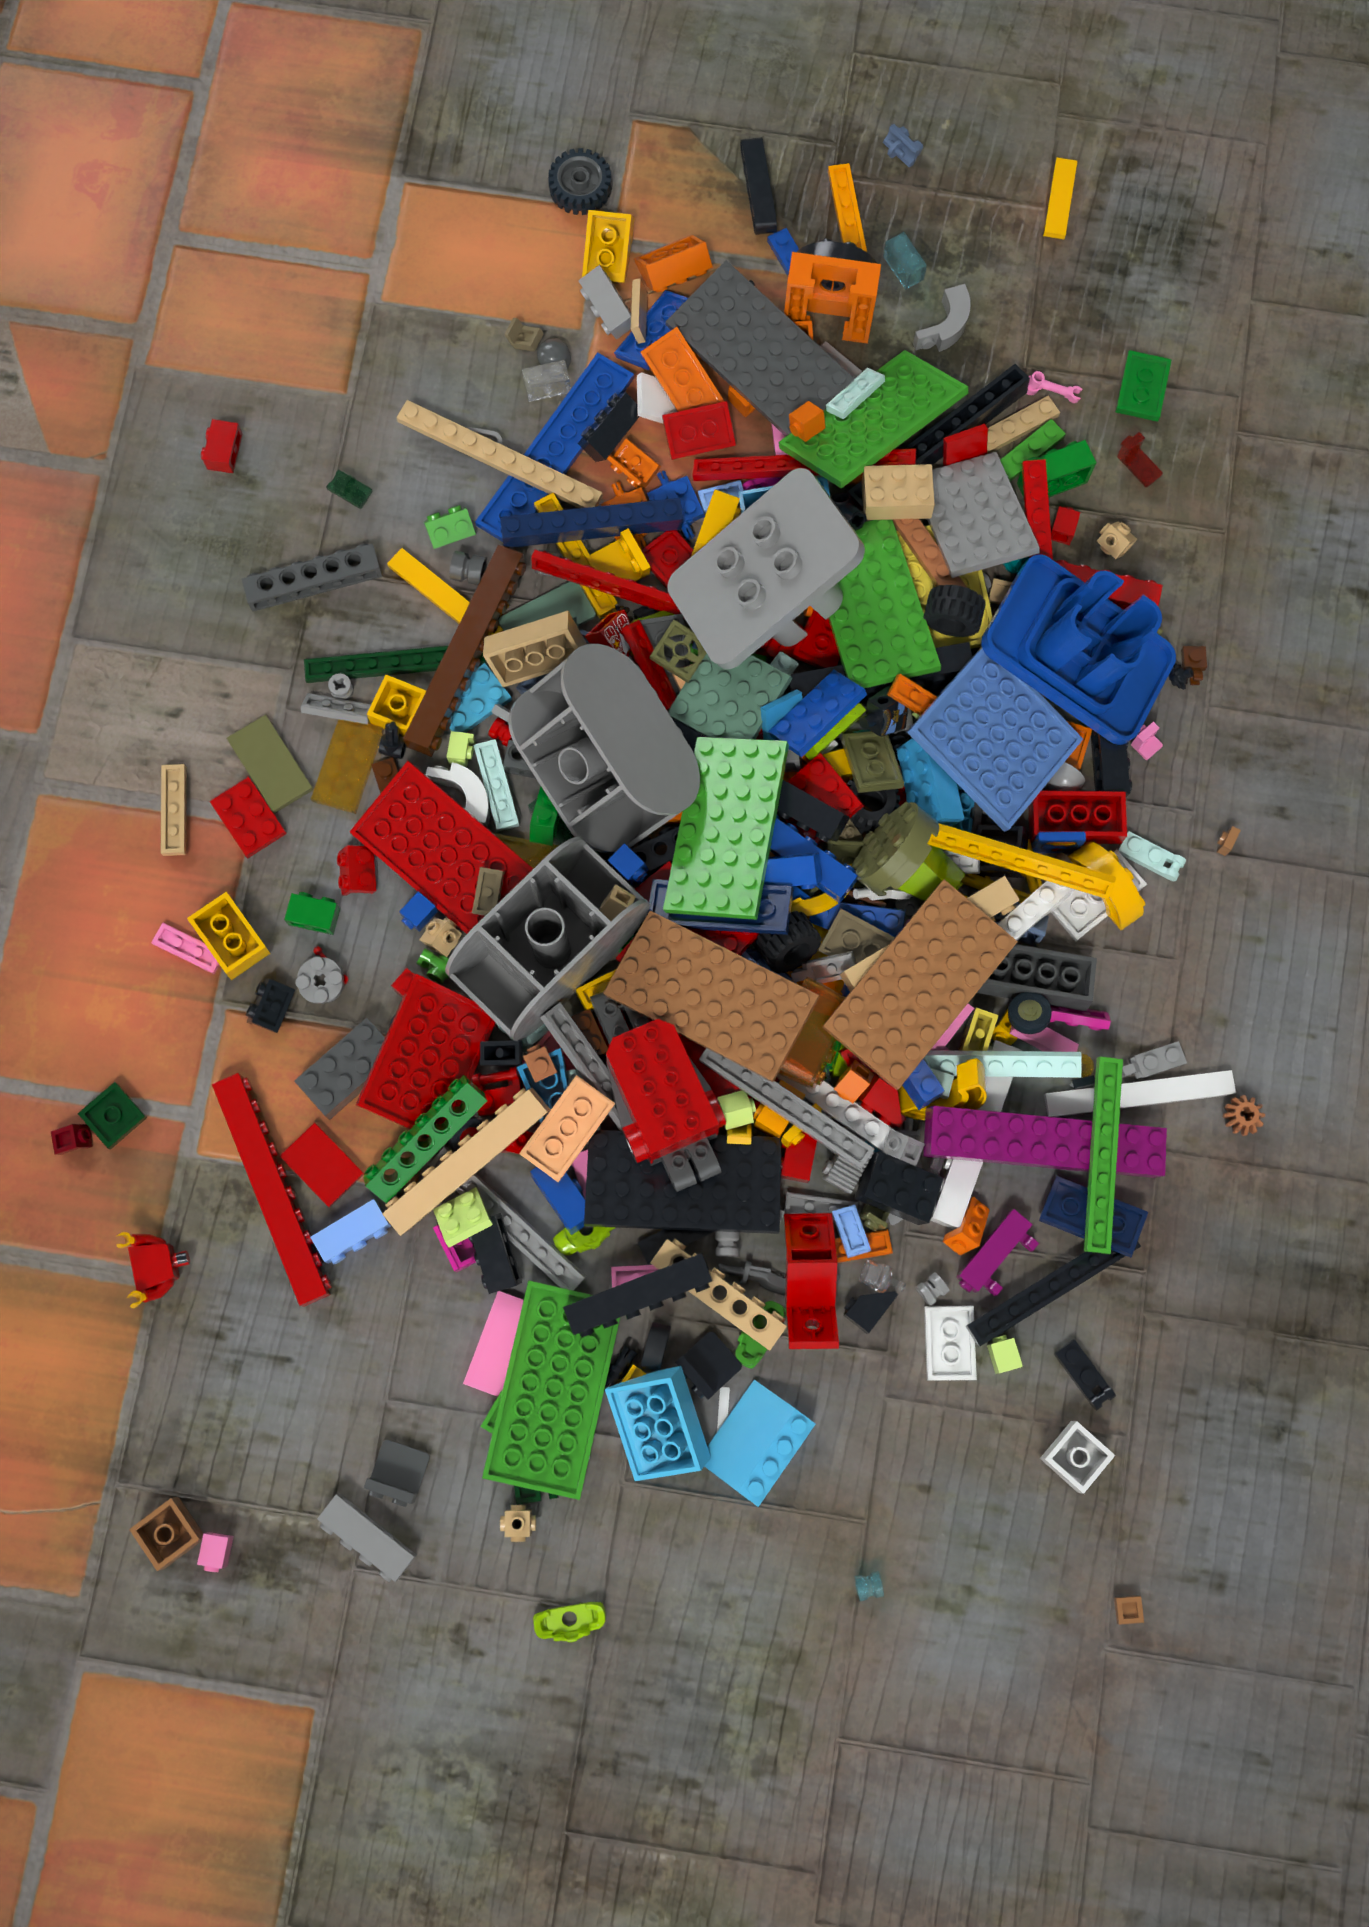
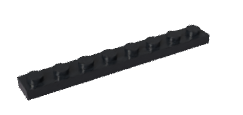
[965,1242,1141,1347]

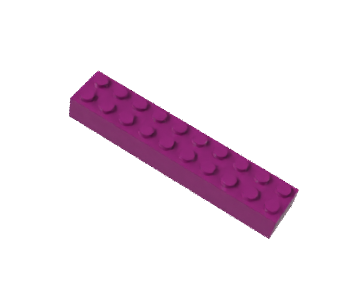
[923,1106,1167,1178]

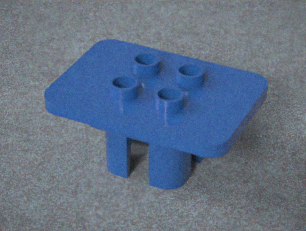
[981,555,1176,745]

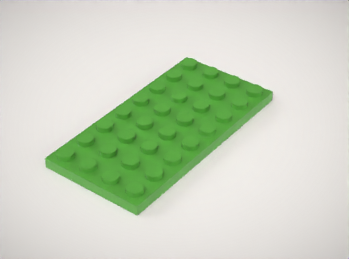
[779,350,968,488]
[828,519,941,688]
[663,737,789,920]
[482,1280,620,1500]

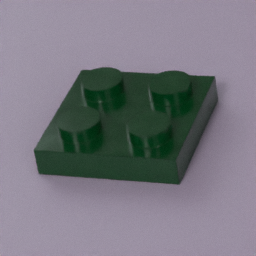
[78,1082,147,1150]

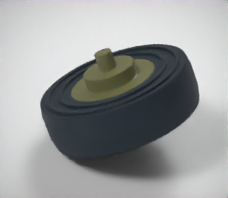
[1008,992,1052,1034]

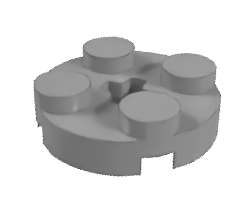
[296,957,344,1004]

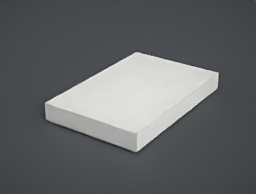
[924,1306,977,1381]

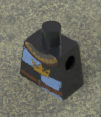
[859,683,908,737]

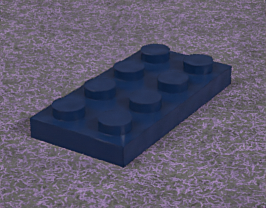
[1039,1176,1148,1258]

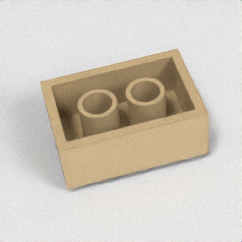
[862,464,935,520]

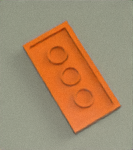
[640,327,724,412]

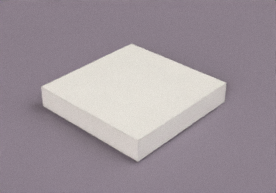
[637,372,677,424]

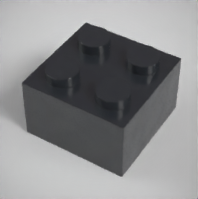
[976,825,1029,878]

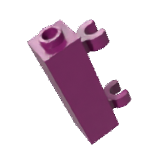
[956,1209,1039,1296]

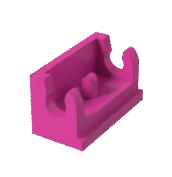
[433,1225,476,1272]

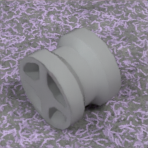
[328,673,354,700]

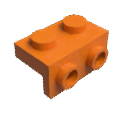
[607,438,661,488]

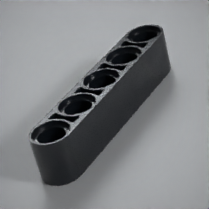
[740,137,777,235]

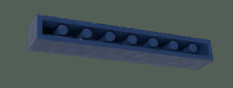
[500,498,683,548]

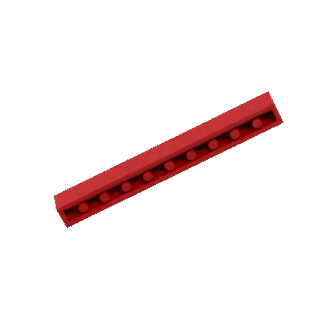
[212,1073,332,1307]

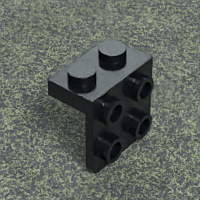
[675,1332,742,1400]

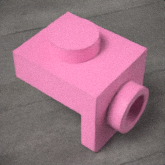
[1131,721,1163,760]

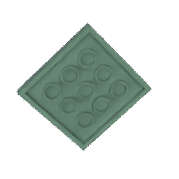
[668,654,792,739]

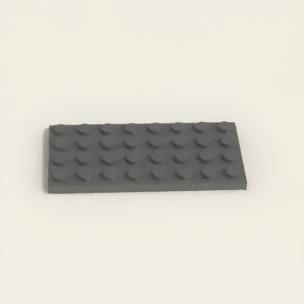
[665,260,854,436]

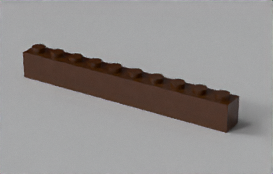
[403,545,527,757]

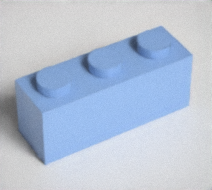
[311,1199,391,1265]

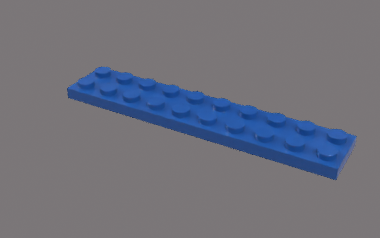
[475,352,634,542]

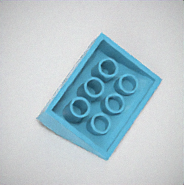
[605,1366,711,1481]
[704,1380,816,1507]

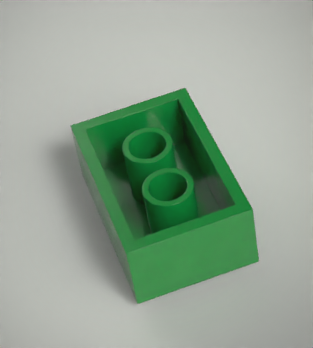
[1017,440,1097,498]

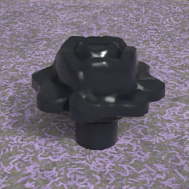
[1169,663,1194,690]

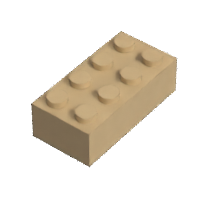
[483,611,587,687]

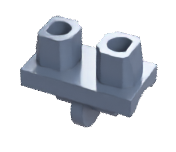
[883,124,923,167]

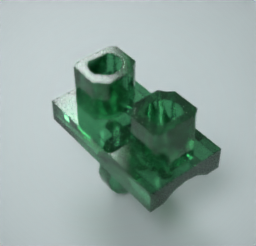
[326,469,373,509]

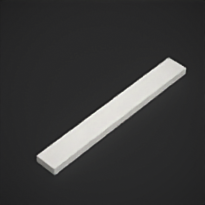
[1044,1070,1236,1117]

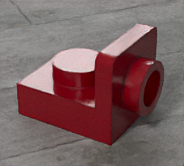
[51,1124,93,1155]

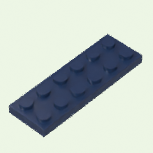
[647,879,794,935]

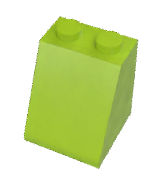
[898,845,965,901]

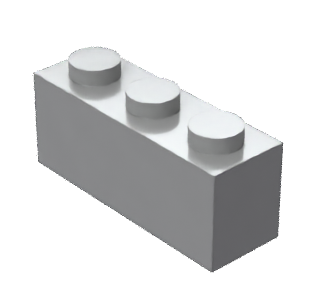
[578,265,631,340]

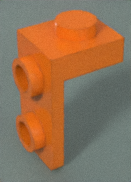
[943,1197,990,1255]

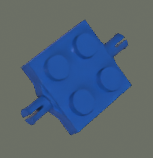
[647,471,705,540]

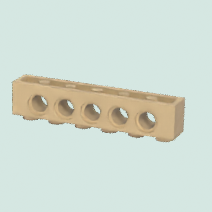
[650,1239,787,1351]

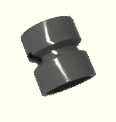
[449,551,487,585]

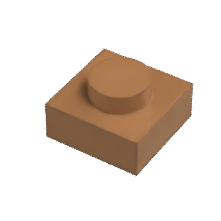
[1217,826,1241,856]
[1114,1596,1144,1625]

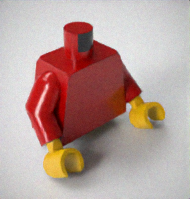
[116,1232,190,1308]

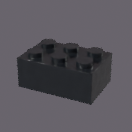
[854,1151,944,1225]

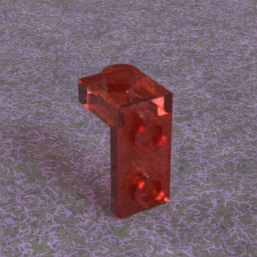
[1117,432,1163,488]

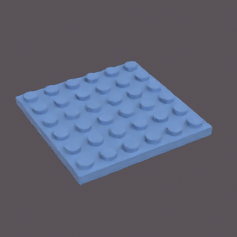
[907,647,1083,832]

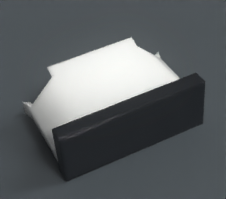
[1070,1075,1095,1090]

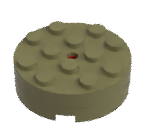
[852,802,939,896]

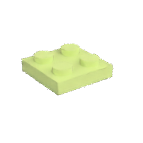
[433,1187,493,1247]

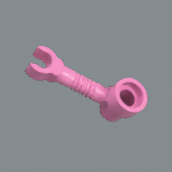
[1026,371,1082,403]

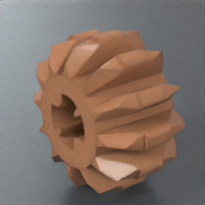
[1223,1095,1266,1136]

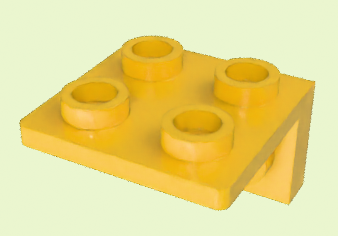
[590,528,650,581]

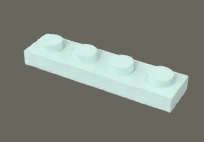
[474,739,519,832]

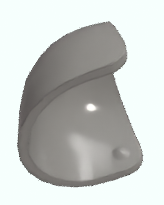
[1044,762,1085,791]

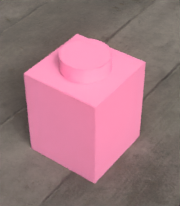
[197,1532,233,1572]

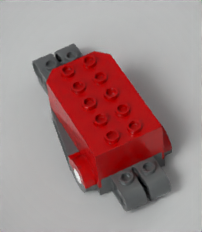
[590,991,726,1192]

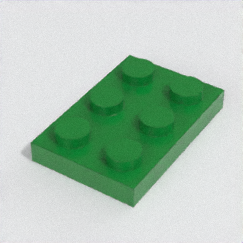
[1115,350,1172,422]

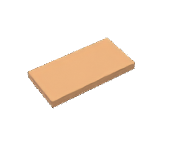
[519,1075,616,1182]

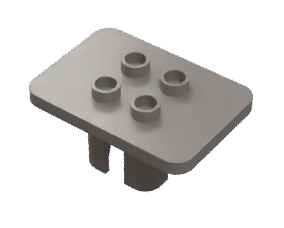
[668,468,865,669]

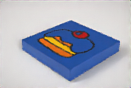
[1031,832,1086,853]

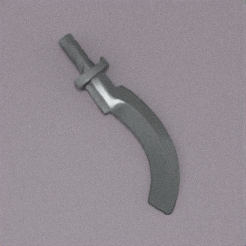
[718,1261,840,1295]

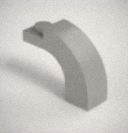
[913,284,971,352]

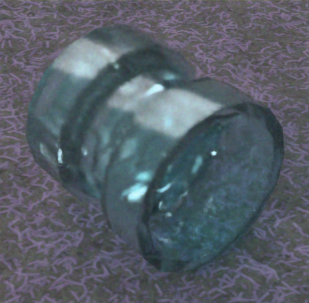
[854,1571,884,1602]

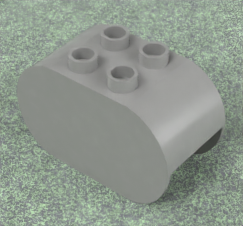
[509,644,700,854]
[445,837,651,1041]

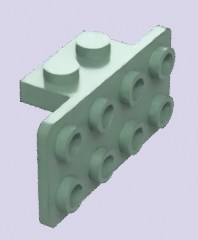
[498,581,596,631]

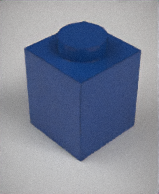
[399,891,438,932]

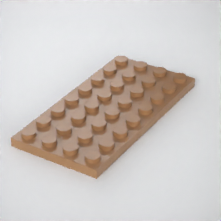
[822,879,1018,1090]
[603,911,820,1082]

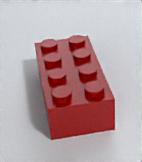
[1028,791,1127,844]

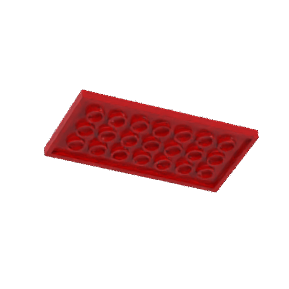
[350,761,534,934]

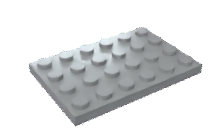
[927,452,1040,578]

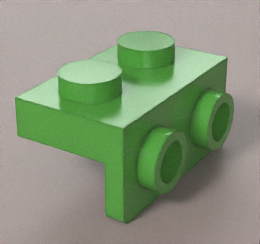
[424,505,476,549]

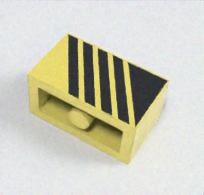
[958,1007,998,1051]

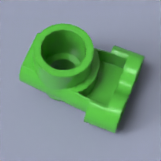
[416,949,449,984]

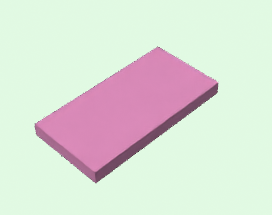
[463,1291,523,1397]

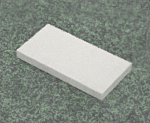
[1051,850,1147,941]

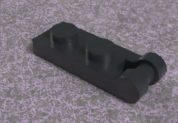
[1054,1339,1116,1411]

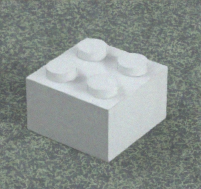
[1040,1421,1115,1494]

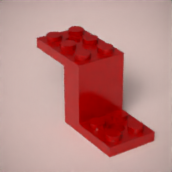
[784,1213,839,1349]

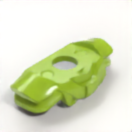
[553,1227,616,1256]
[533,1602,606,1642]

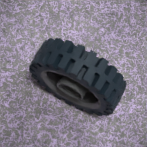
[548,148,612,215]

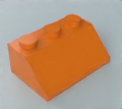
[634,235,713,292]

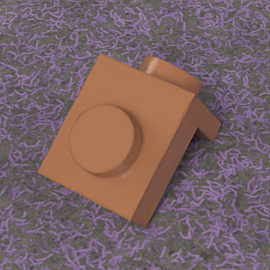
[523,1044,558,1083]

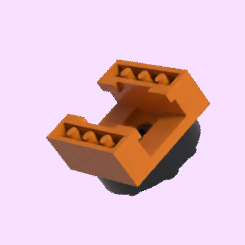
[784,239,881,344]

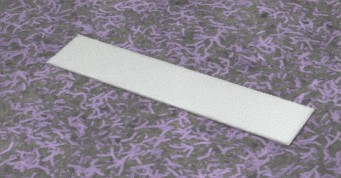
[717,1387,730,1432]

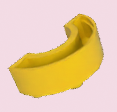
[1068,842,1145,930]
[897,1058,987,1120]

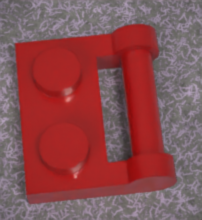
[472,1066,523,1117]

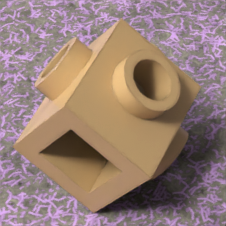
[1097,521,1137,559]
[420,917,462,957]
[500,1505,536,1542]

